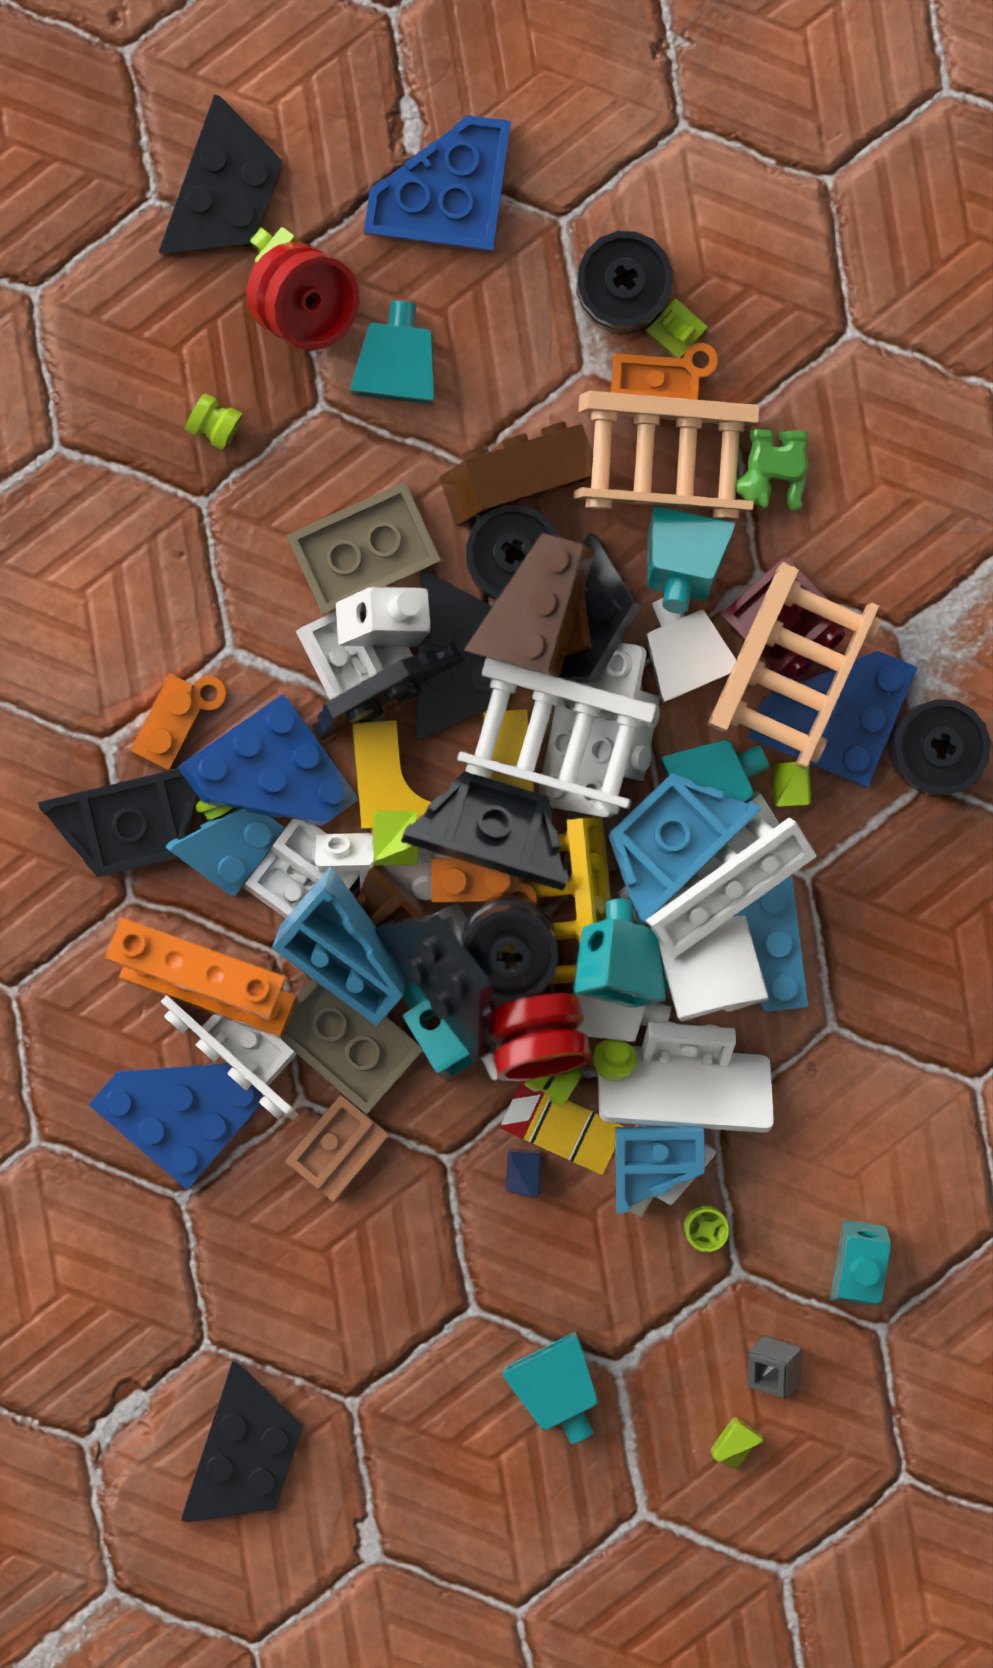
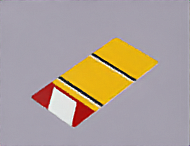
[500,1081,624,1175]

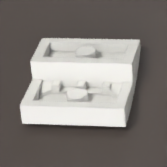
[296,611,413,700]
[243,819,360,918]
[658,915,769,1021]

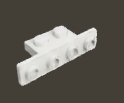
[315,833,446,900]
[160,995,298,1121]

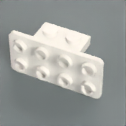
[538,643,660,818]
[598,1021,774,1133]

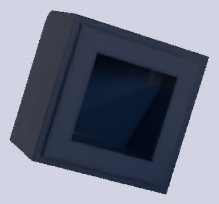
[506,1148,542,1197]

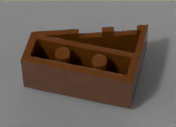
[439,421,593,526]
[464,533,595,678]

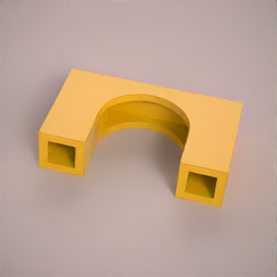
[353,709,534,836]

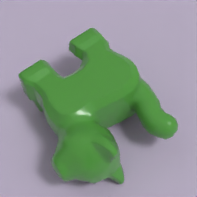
[736,429,809,511]

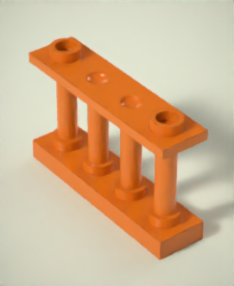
[105,917,298,1039]

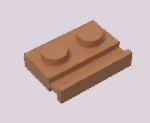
[285,1094,389,1202]

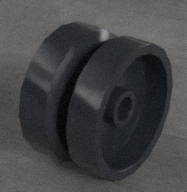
[576,231,673,334]
[466,504,559,600]
[889,699,991,796]
[460,895,559,1004]

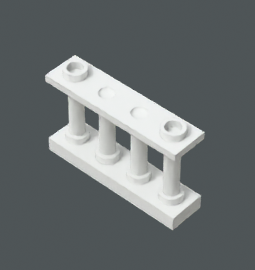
[457,658,658,815]
[617,792,817,959]

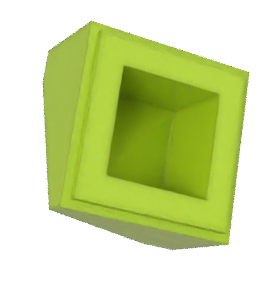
[772,762,811,807]
[373,811,418,865]
[711,1417,764,1469]

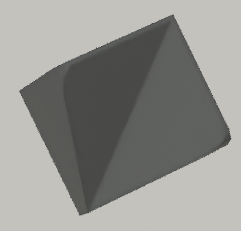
[748,1336,802,1399]

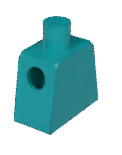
[350,300,434,405]
[647,506,735,614]
[660,739,770,802]
[575,899,665,1008]
[402,982,476,1081]
[830,1219,891,1308]
[502,1331,598,1444]

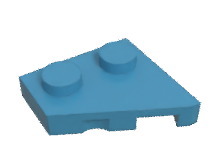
[166,807,285,898]
[615,1126,704,1213]

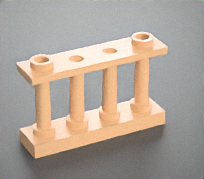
[573,391,759,520]
[707,562,881,768]

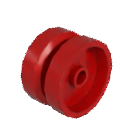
[246,241,360,351]
[487,993,592,1082]

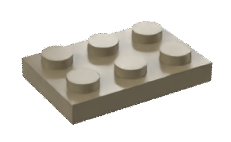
[286,482,441,615]
[281,979,423,1115]

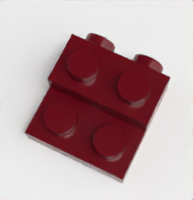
[721,556,845,680]

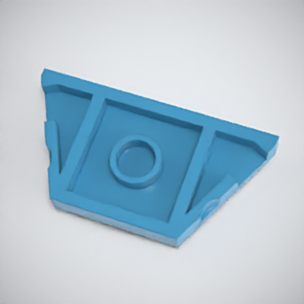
[609,773,762,926]

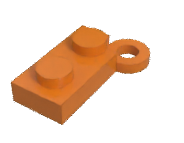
[611,343,718,400]
[130,673,227,770]
[431,856,537,904]

